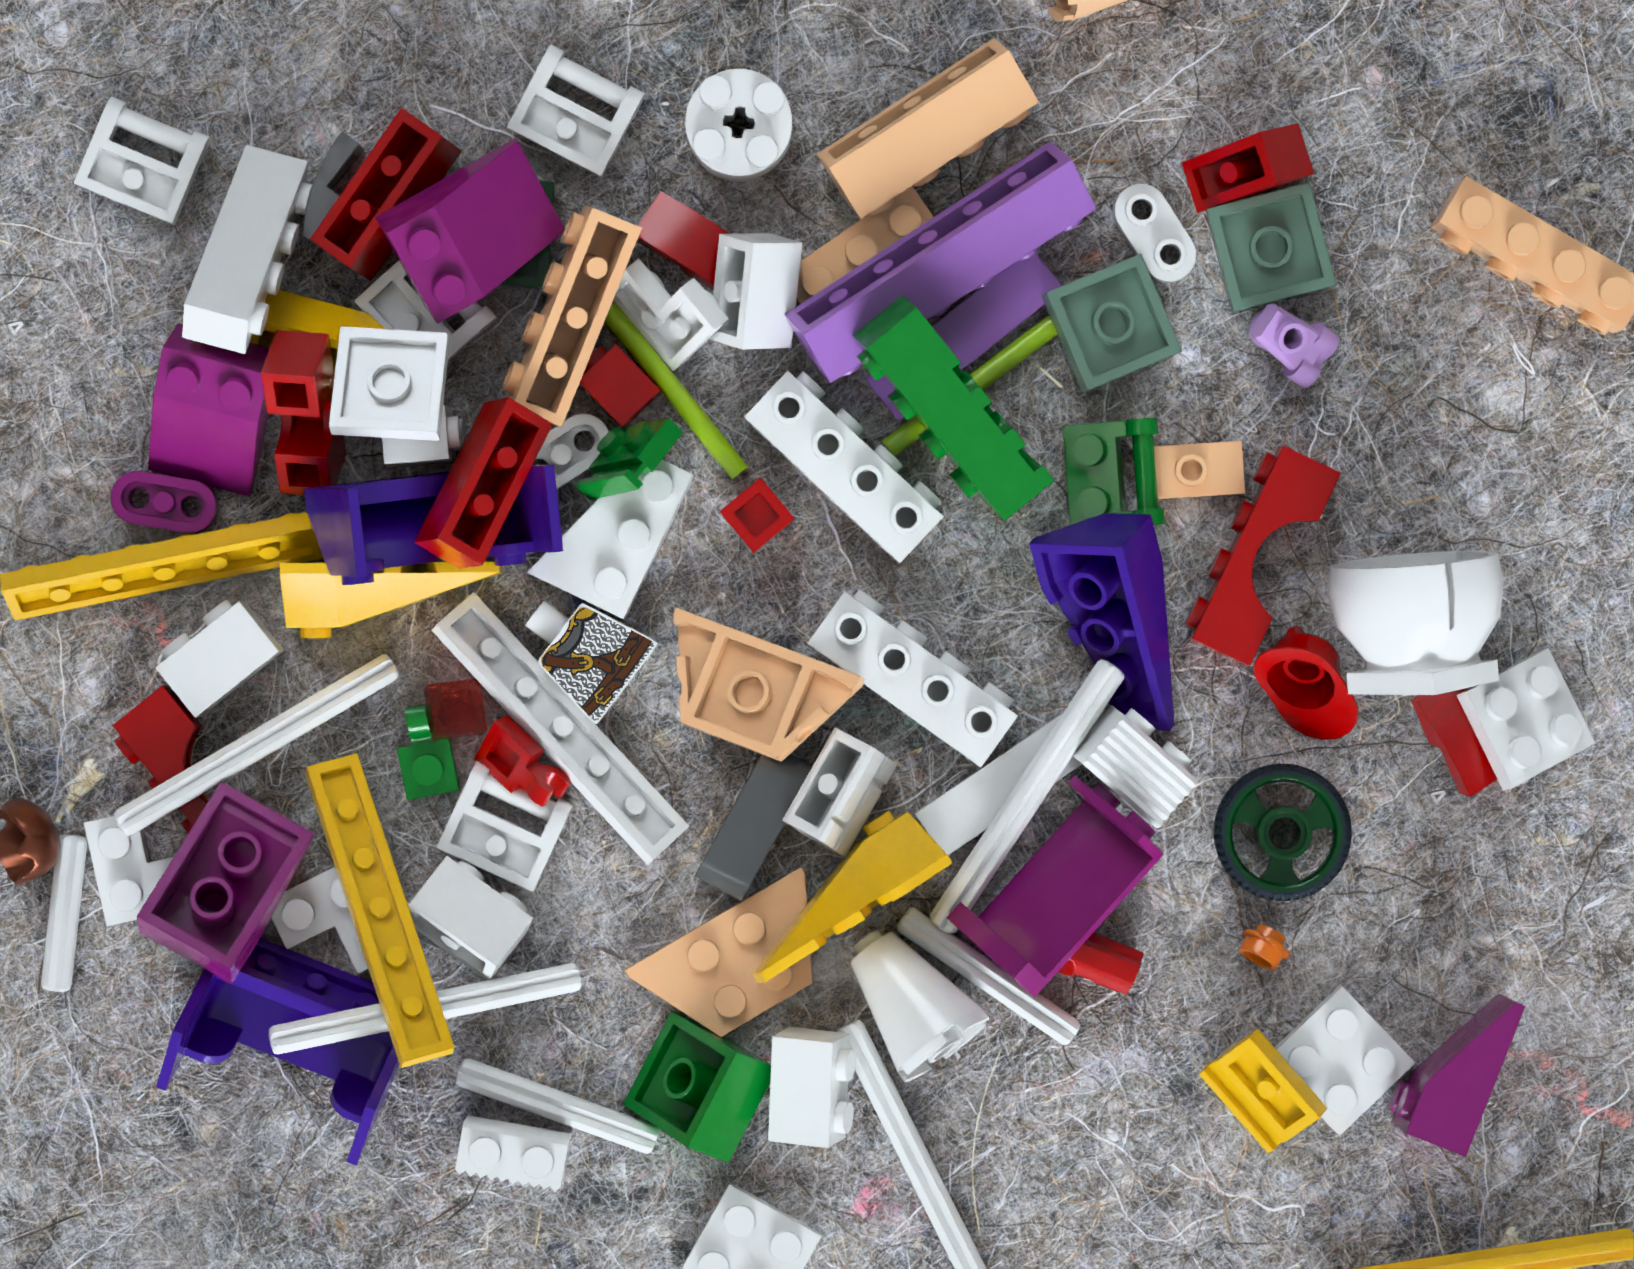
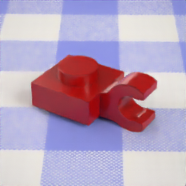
[474,715,571,807]

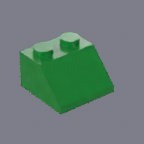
[623,1010,771,1163]

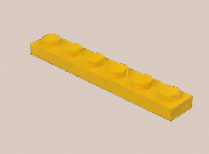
[0,512,323,620]
[305,753,455,1068]

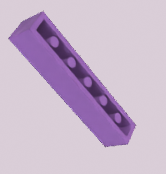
[784,141,1097,383]

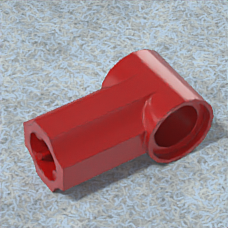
[1058,932,1144,995]

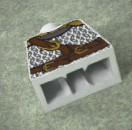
[525,600,659,724]

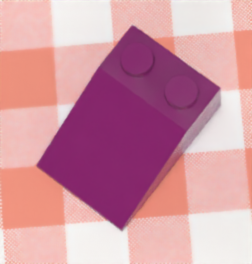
[375,138,565,324]
[148,323,269,497]
[136,781,314,984]
[1389,994,1525,1157]

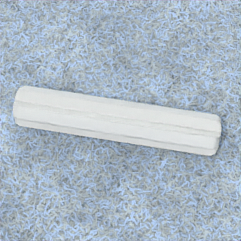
[41,834,87,992]

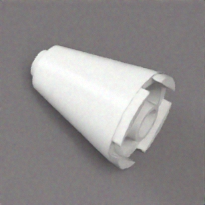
[850,930,990,1082]

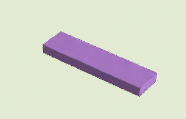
[865,252,1062,421]

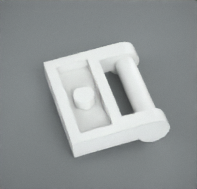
[507,44,646,178]
[74,96,211,225]
[354,260,497,362]
[436,761,574,892]

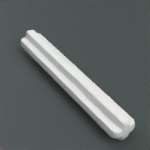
[897,907,1081,1045]
[456,1058,659,1154]

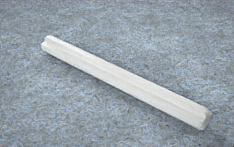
[114,654,399,836]
[930,659,1124,934]
[269,963,581,1054]
[837,1020,987,1269]

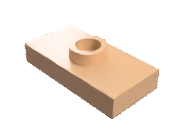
[1154,441,1245,499]

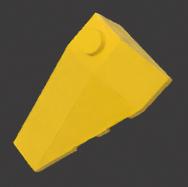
[279,562,503,638]
[752,810,952,983]

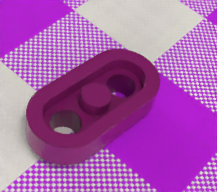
[110,471,219,533]

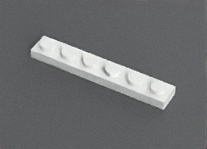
[431,592,689,865]

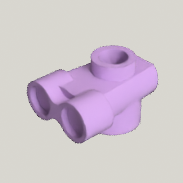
[1249,304,1340,388]

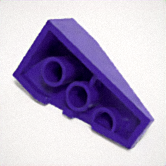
[1029,513,1175,731]

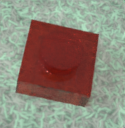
[423,679,488,741]

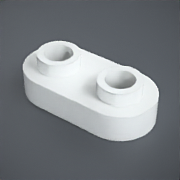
[1113,184,1196,283]
[535,414,609,490]

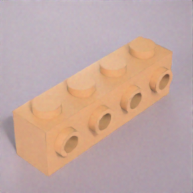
[816,38,1039,219]
[1430,176,1634,335]
[502,205,642,427]

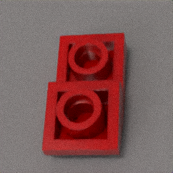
[637,191,730,290]
[1411,688,1497,797]

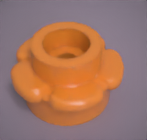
[1238,924,1290,970]

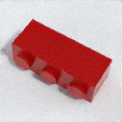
[310,107,462,281]
[414,397,553,569]

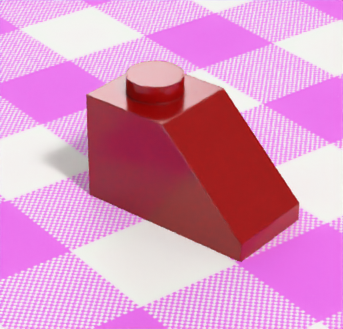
[1181,123,1314,213]

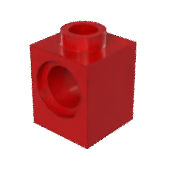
[580,344,662,428]
[719,477,795,553]

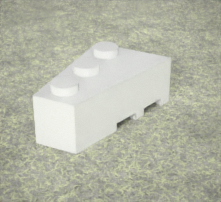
[527,460,694,619]

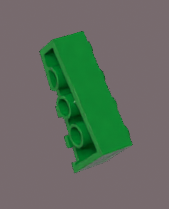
[853,295,1055,521]

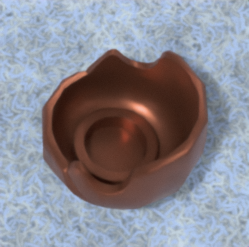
[0,798,60,886]

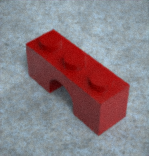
[261,330,346,495]

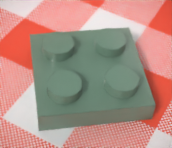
[1205,182,1337,313]
[1041,254,1182,393]

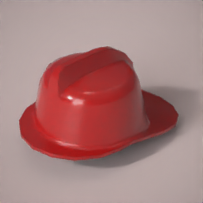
[1254,625,1359,740]

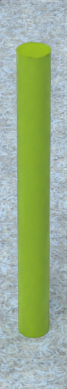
[604,302,749,480]
[881,315,1057,457]

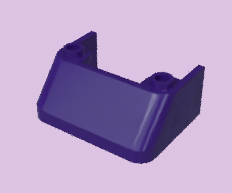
[304,465,563,585]
[156,938,399,1166]

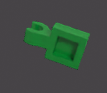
[397,704,460,800]

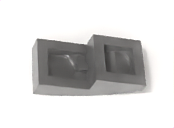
[303,131,364,246]

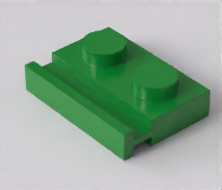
[575,418,683,500]

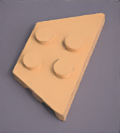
[673,607,865,762]
[625,866,812,1037]

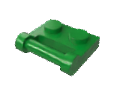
[1063,418,1165,525]

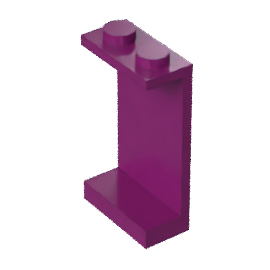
[946,776,1164,998]

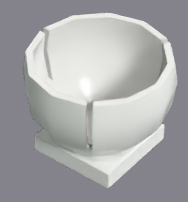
[1328,550,1504,695]

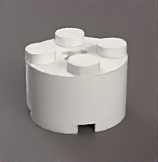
[685,69,792,182]

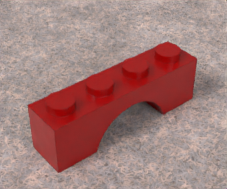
[1185,446,1341,666]
[112,685,209,834]

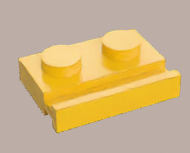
[1199,1028,1327,1154]

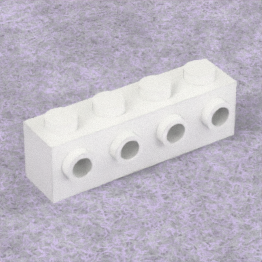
[182,145,313,354]
[744,371,944,564]
[807,589,1018,767]

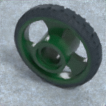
[1213,764,1352,901]

